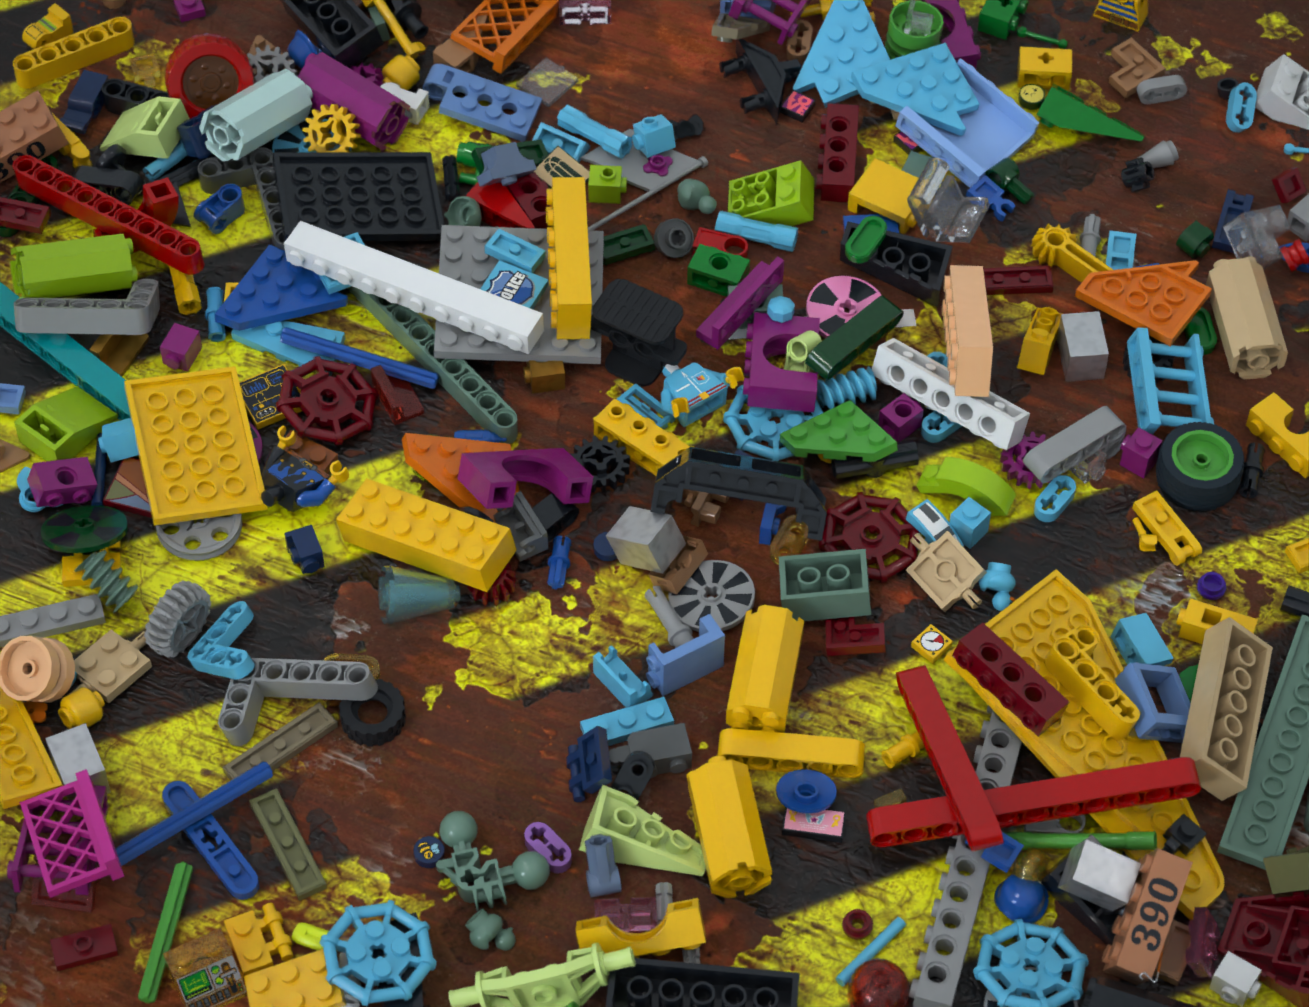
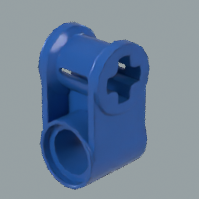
[194,184,245,234]

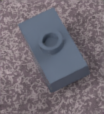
[477,142,537,187]

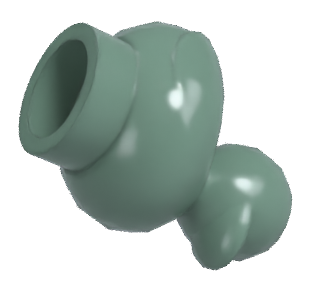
[677,179,717,214]
[465,909,516,951]

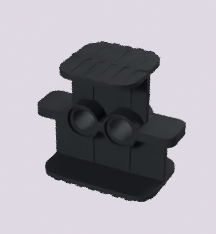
[590,279,687,387]

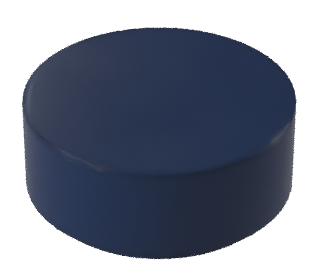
[593,532,617,561]

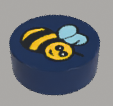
[414,836,445,868]

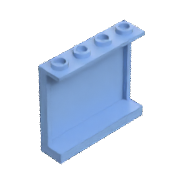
[895,58,1040,188]

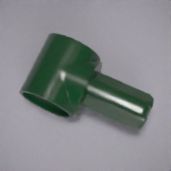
[985,158,1034,204]

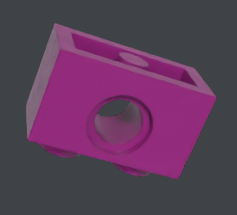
[27,457,98,507]

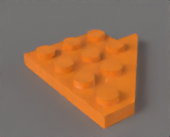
[1075,260,1212,347]
[402,433,519,523]

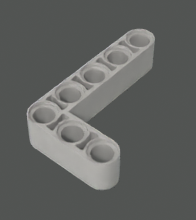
[14,279,160,335]
[218,658,378,746]

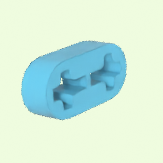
[1226,82,1257,133]
[1034,475,1076,522]

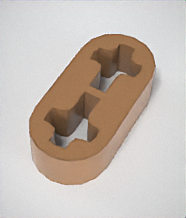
[786,20,813,64]

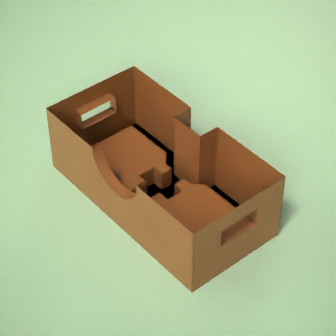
[648,535,708,594]

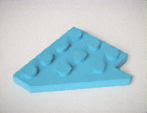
[793,0,890,108]
[851,43,980,136]

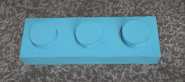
[580,697,674,746]

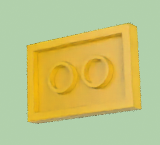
[244,949,347,1007]

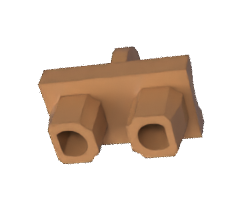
[682,489,730,527]

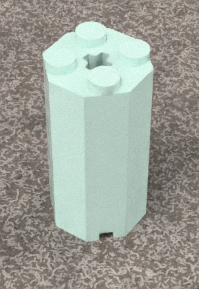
[199,69,313,161]

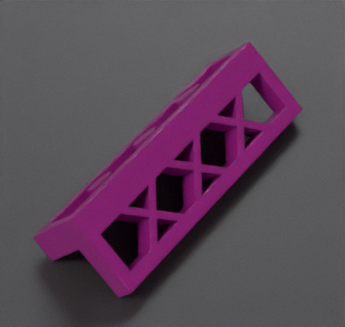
[696,256,784,350]

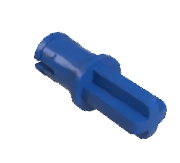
[547,535,571,590]

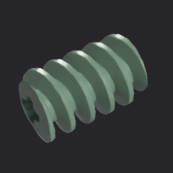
[74,550,139,614]

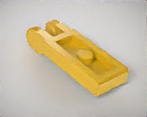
[52,113,92,169]

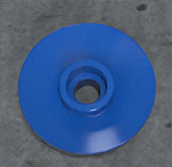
[776,769,837,813]

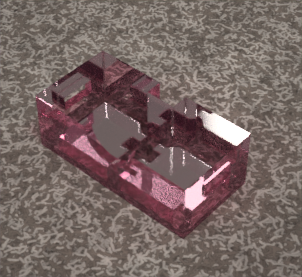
[559,0,611,25]
[594,897,657,933]

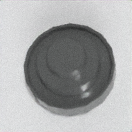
[654,218,694,258]

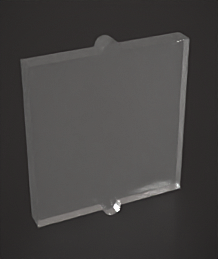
[516,58,578,107]

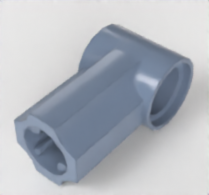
[585,834,621,898]

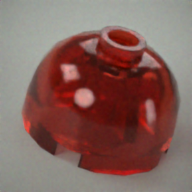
[847,958,910,1007]

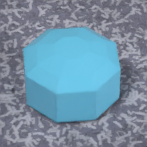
[767,296,795,323]

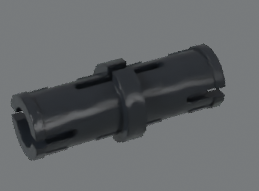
[1239,443,1265,498]

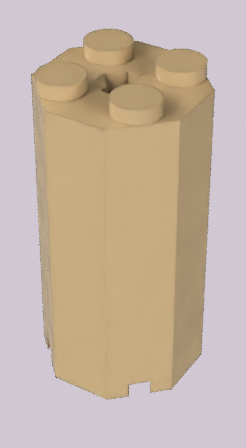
[1206,256,1288,380]

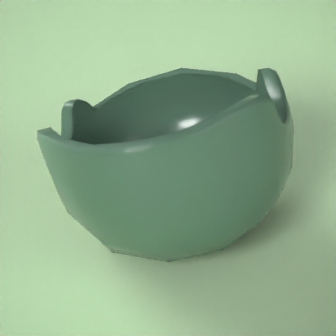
[444,196,482,226]

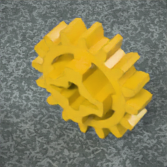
[302,104,361,152]

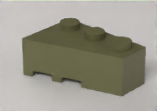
[1263,846,1309,894]

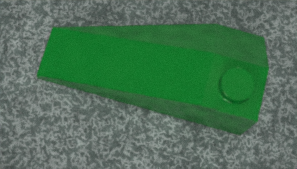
[1036,83,1145,142]

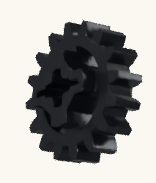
[570,436,630,493]

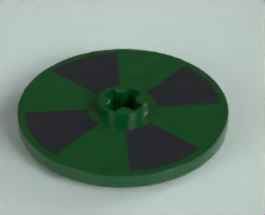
[41,505,128,553]

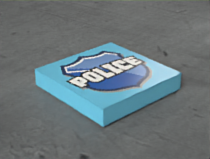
[480,260,548,309]

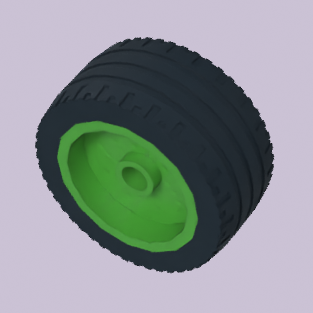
[1156,422,1244,512]

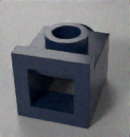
[284,524,325,574]

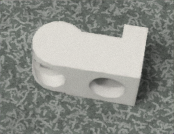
[380,82,430,125]

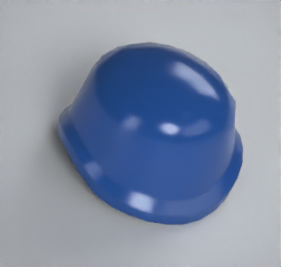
[287,30,324,69]
[994,872,1048,924]

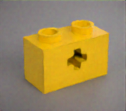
[1017,47,1072,90]

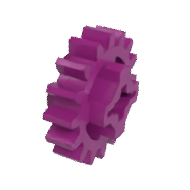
[1000,432,1053,489]

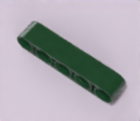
[805,295,904,381]

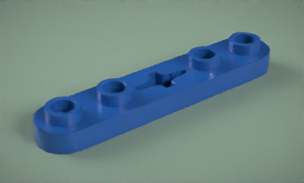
[162,781,259,900]

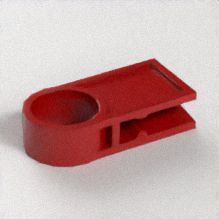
[692,227,748,259]

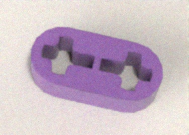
[524,822,572,873]

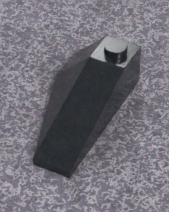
[1039,834,1126,945]

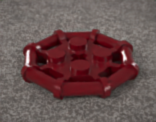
[276,356,379,446]
[818,492,921,583]

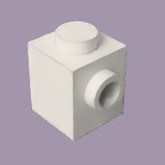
[1209,951,1262,1007]

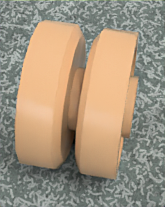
[0,636,75,703]

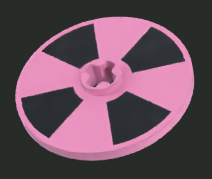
[806,276,881,338]

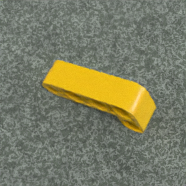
[1045,625,1140,739]

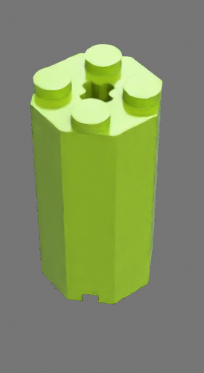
[10,234,138,299]

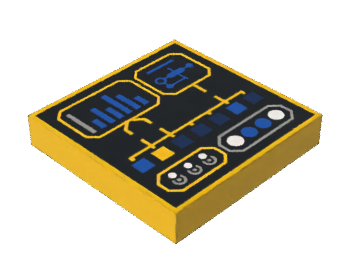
[239,364,302,430]

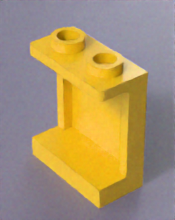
[848,158,932,234]

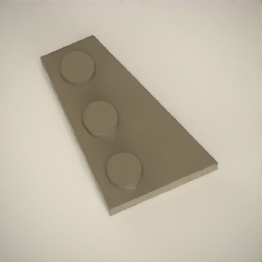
[711,13,770,42]

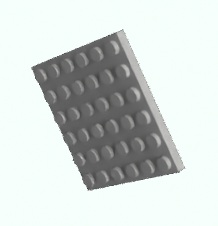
[434,225,604,364]

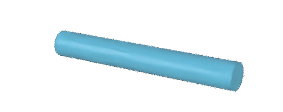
[835,917,906,987]

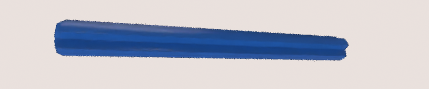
[280,327,439,389]
[115,762,273,866]

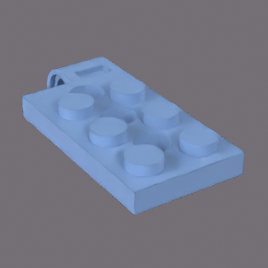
[422,64,542,142]

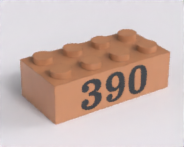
[0,90,69,183]
[1101,848,1193,985]

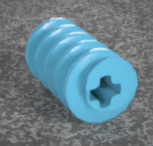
[817,366,877,410]

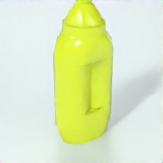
[291,923,340,952]

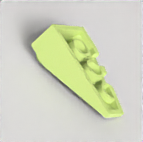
[579,785,706,876]

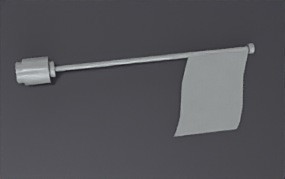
[580,129,708,231]

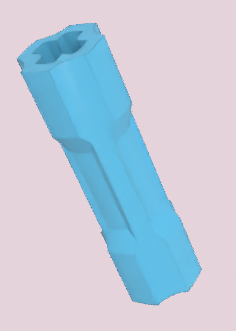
[557,105,632,158]
[715,211,798,252]

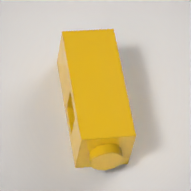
[1176,598,1258,644]

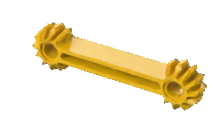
[1031,223,1113,283]

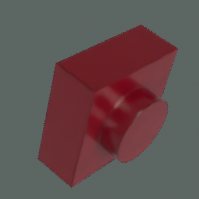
[1271,167,1307,203]

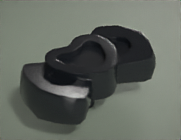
[668,114,704,140]

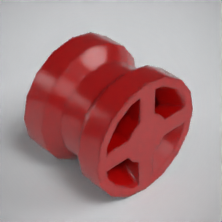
[1280,239,1309,272]

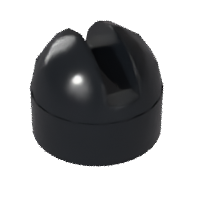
[1217,78,1238,101]

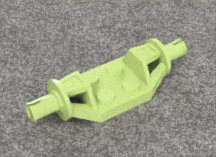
[449,942,636,1007]

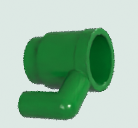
[456,142,493,185]

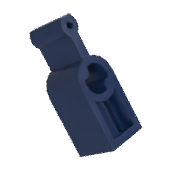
[60,70,109,134]

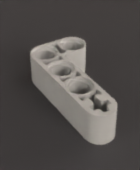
[1023,406,1126,483]

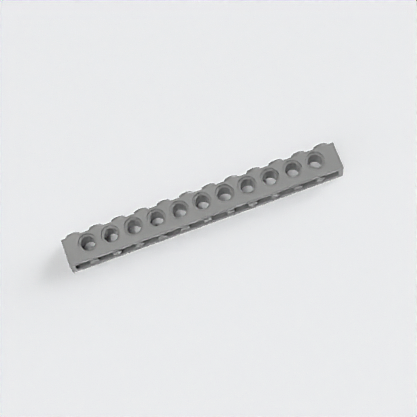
[909,705,1022,1007]

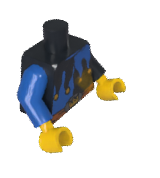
[261,426,349,512]

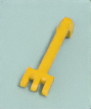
[362,0,425,59]

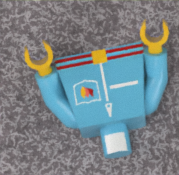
[660,363,745,427]

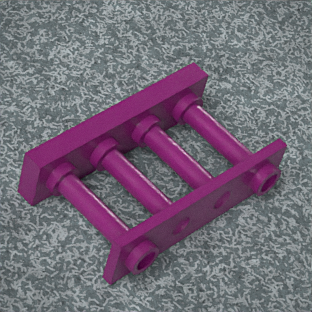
[728,0,811,45]
[7,785,108,895]

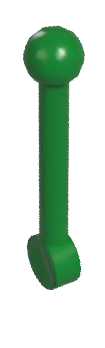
[1017,26,1068,49]

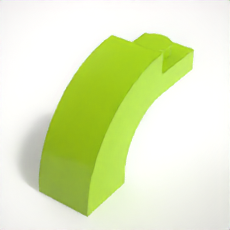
[916,457,1016,516]

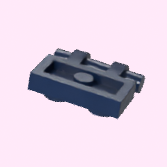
[566,726,612,802]

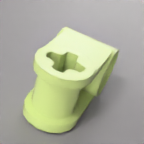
[784,330,822,379]

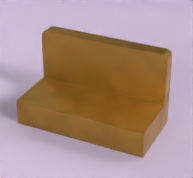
[90,334,149,377]

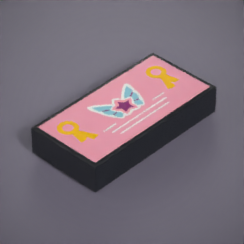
[782,807,846,843]

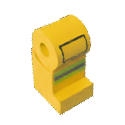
[22,3,74,49]

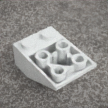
[1255,54,1309,130]

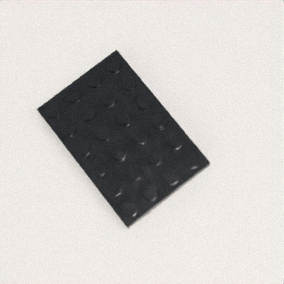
[272,152,444,242]

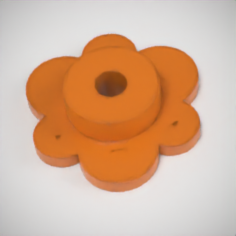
[23,701,48,724]

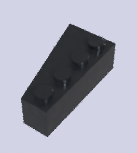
[840,221,953,308]

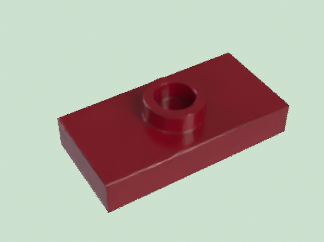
[50,924,119,972]

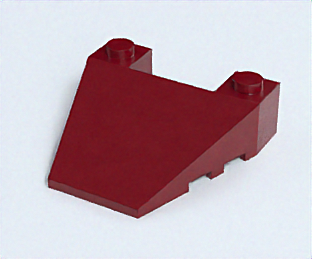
[1217,891,1309,1007]

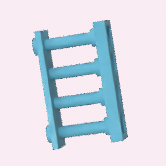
[1127,327,1214,435]

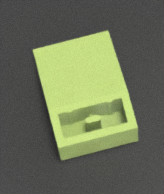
[100,96,189,159]

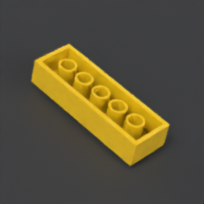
[546,177,592,339]
[336,478,517,592]

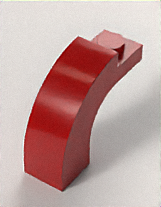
[93,177,179,253]

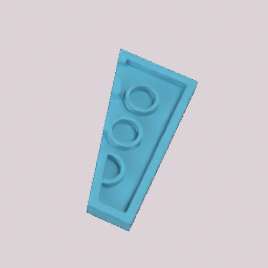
[231,320,345,376]

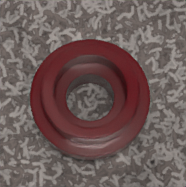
[842,909,873,940]

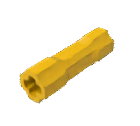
[167,265,202,315]

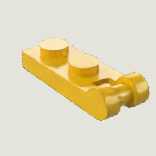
[1132,491,1202,566]

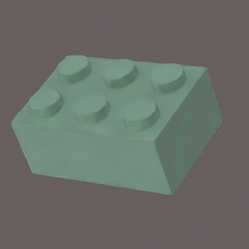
[779,549,871,621]

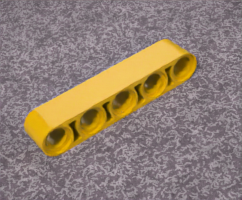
[12,17,135,89]
[717,728,865,778]

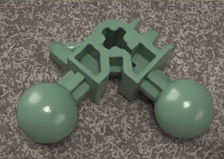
[436,811,550,911]

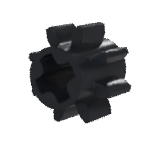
[1121,157,1155,191]

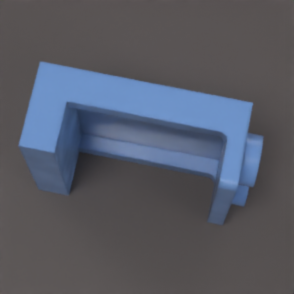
[646,614,725,696]

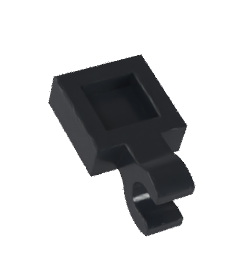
[1161,814,1207,856]

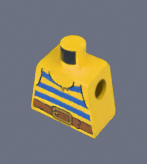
[1093,0,1148,32]

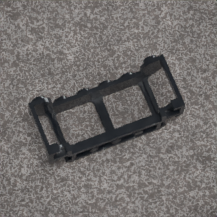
[650,447,827,541]

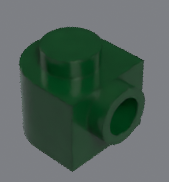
[1176,220,1214,259]

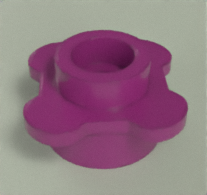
[643,154,673,176]

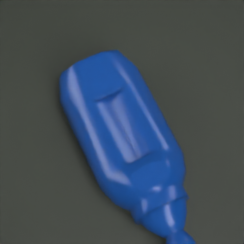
[454,430,507,443]

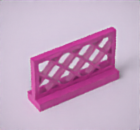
[20,769,124,898]

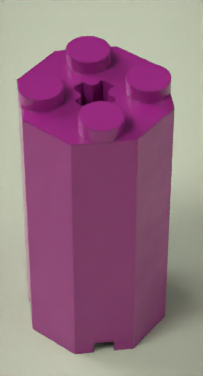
[297,52,410,151]

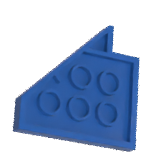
[215,245,348,331]

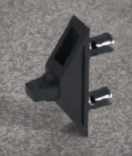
[719,39,801,125]

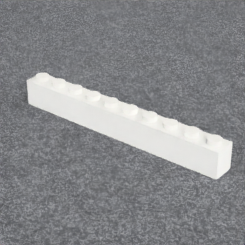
[284,221,544,354]

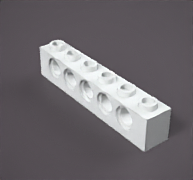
[872,338,1030,450]

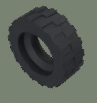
[339,679,406,747]

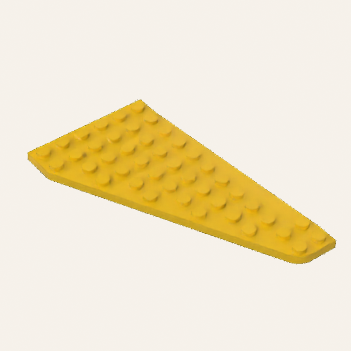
[944,569,1224,922]

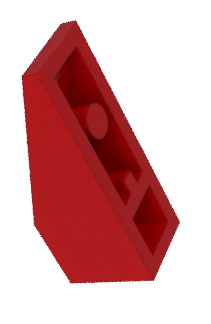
[466,182,535,228]

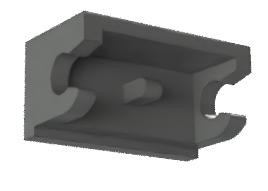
[493,491,548,561]

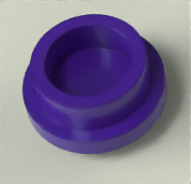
[1197,572,1226,600]

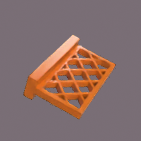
[450,0,559,74]

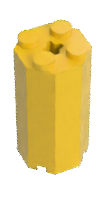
[726,605,804,733]
[687,756,772,898]

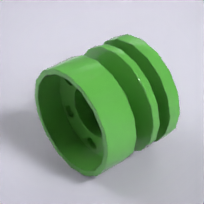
[884,0,943,60]

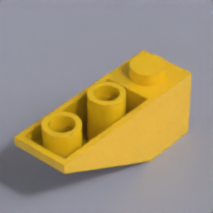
[1017,307,1063,375]

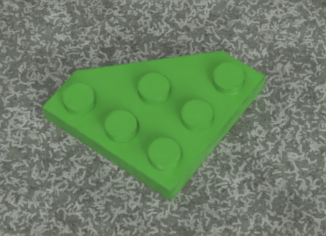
[780,400,898,462]

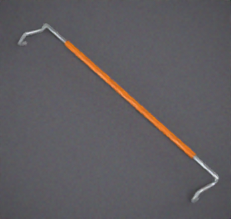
[1139,945,1164,983]

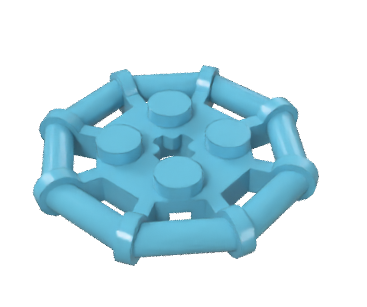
[723,384,824,461]
[320,900,437,1007]
[973,919,1089,1007]

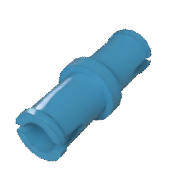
[205,287,226,342]

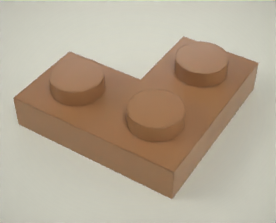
[1109,38,1166,98]

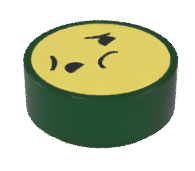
[1018,84,1045,109]

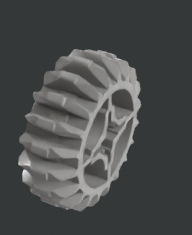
[144,580,211,658]

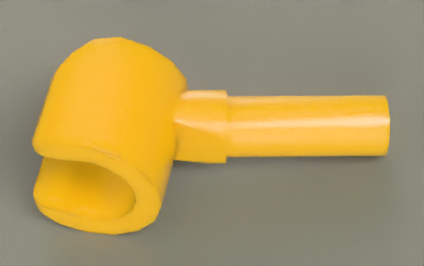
[1132,517,1157,551]

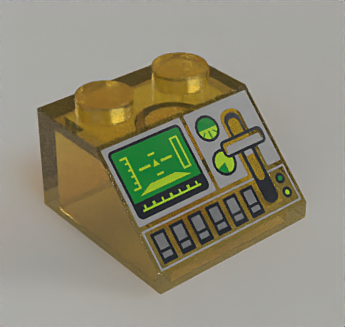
[163,928,248,1007]

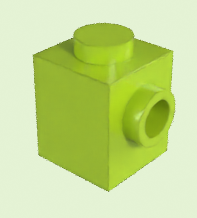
[588,165,627,204]

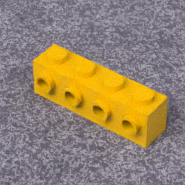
[594,398,694,476]

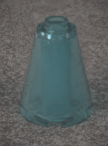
[378,566,460,624]

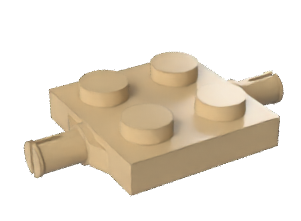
[906,531,987,612]
[69,629,152,704]

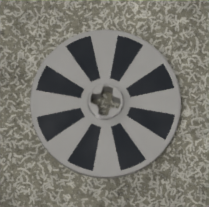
[668,560,755,632]

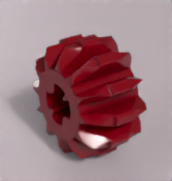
[468,563,516,607]

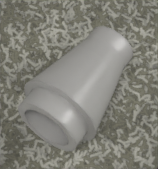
[1137,140,1179,169]

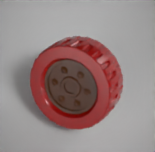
[165,33,254,119]

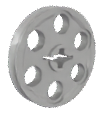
[156,513,242,561]

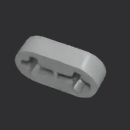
[1136,75,1187,104]

